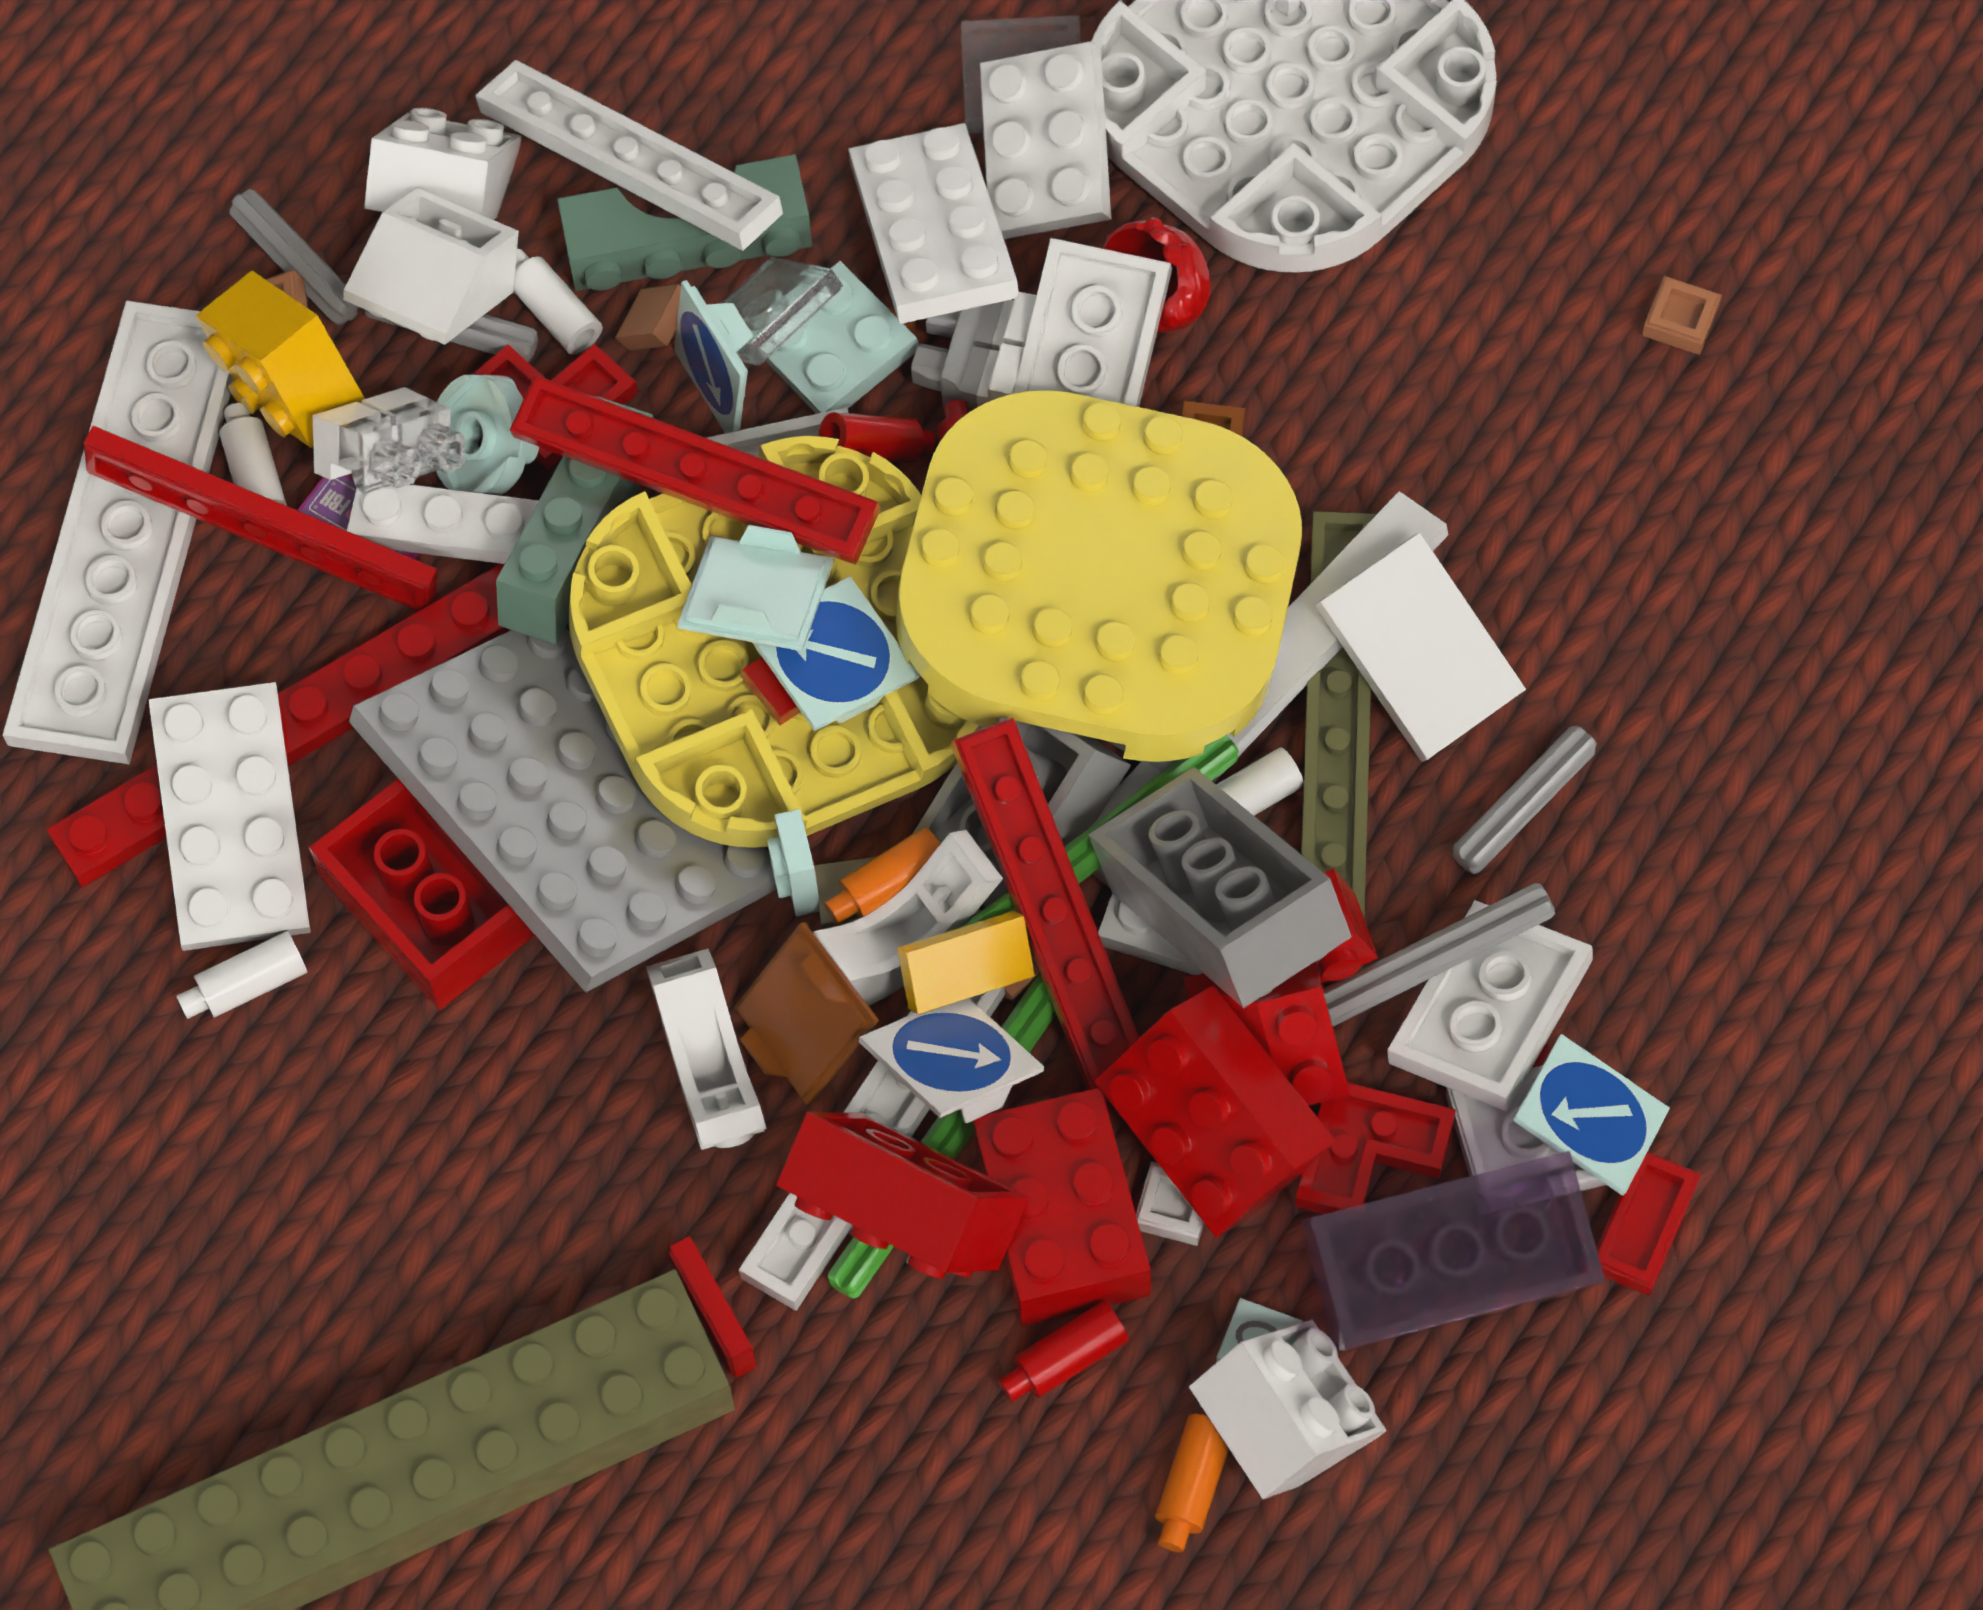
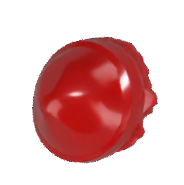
[1102,218,1211,333]

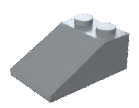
[913,718,1131,908]

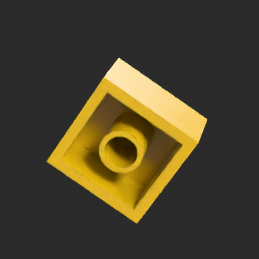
[195,270,365,448]

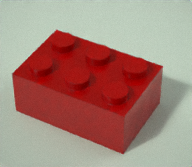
[309,779,535,1011]
[1094,985,1336,1238]
[973,1088,1151,1327]
[776,1112,1029,1279]

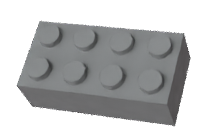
[1088,767,1352,1008]

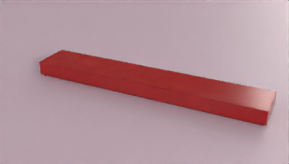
[510,375,881,565]
[83,425,437,611]
[950,718,1140,1102]

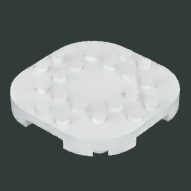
[1092,0,1497,272]

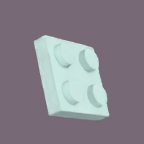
[749,261,919,414]

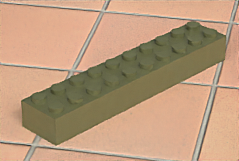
[49,1269,736,1610]

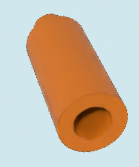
[824,827,940,925]
[1155,1414,1229,1553]

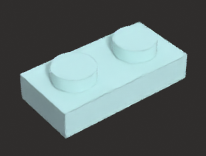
[767,809,820,917]

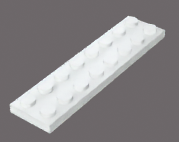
[3,301,234,764]

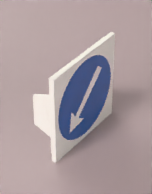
[859,998,1044,1123]

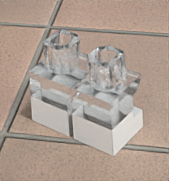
[313,387,464,494]

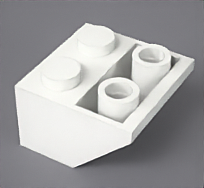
[364,108,522,220]
[343,187,518,344]
[1189,1320,1387,1499]

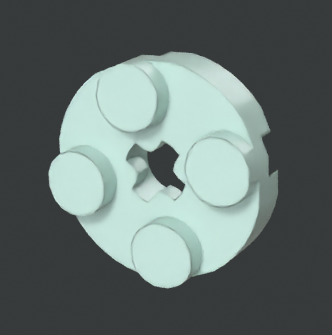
[430,375,539,496]

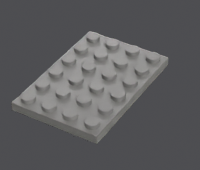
[349,628,777,992]

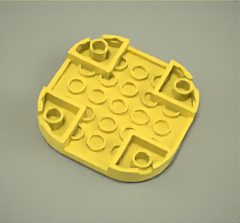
[896,390,1302,762]
[569,436,979,848]

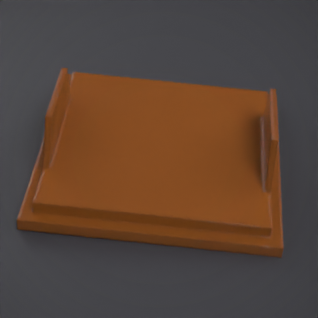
[734,922,879,1105]

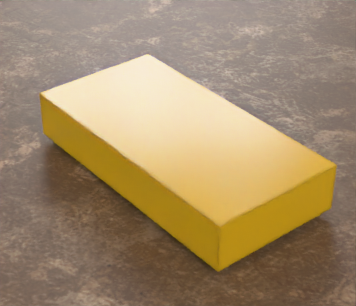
[897,911,1035,1014]

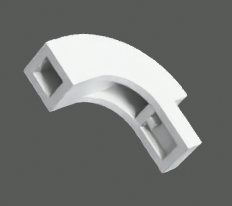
[813,830,1003,1006]
[646,949,767,1150]

